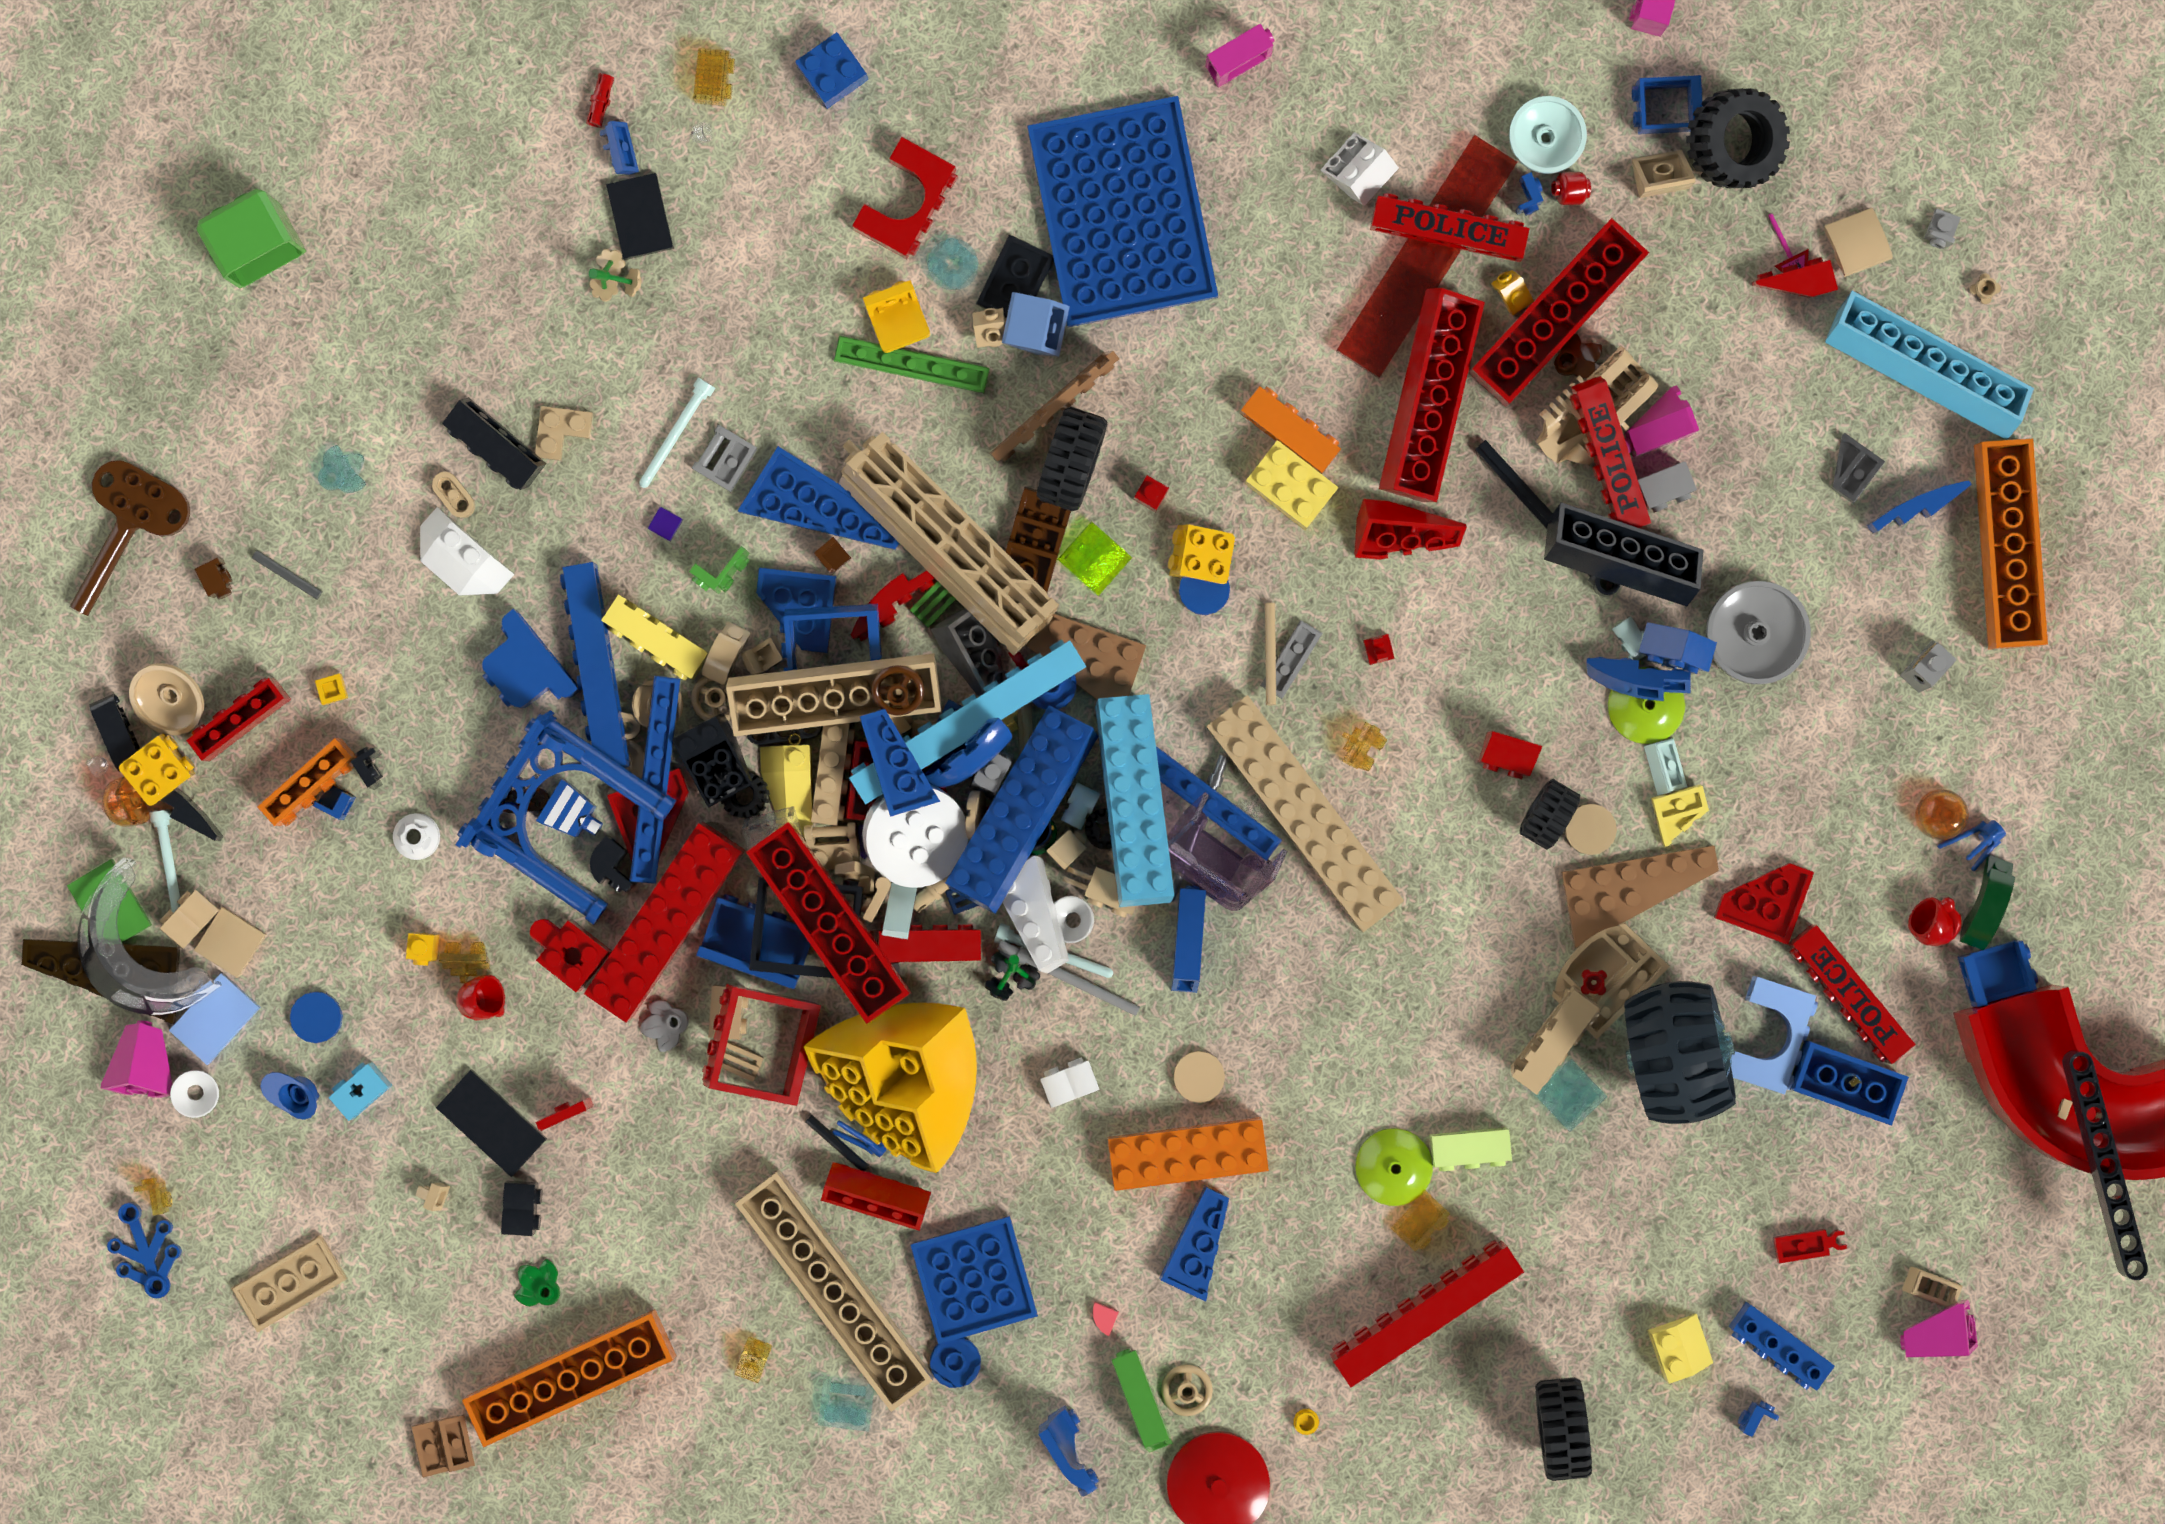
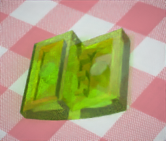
[1057,521,1132,596]

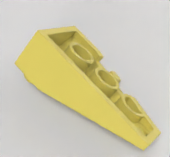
[760,745,814,842]

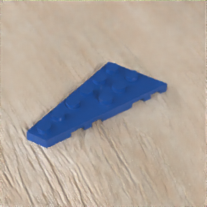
[737,446,900,550]

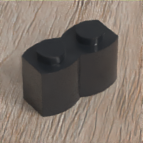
[501,1180,543,1236]

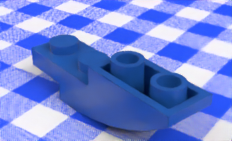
[1586,657,1691,701]

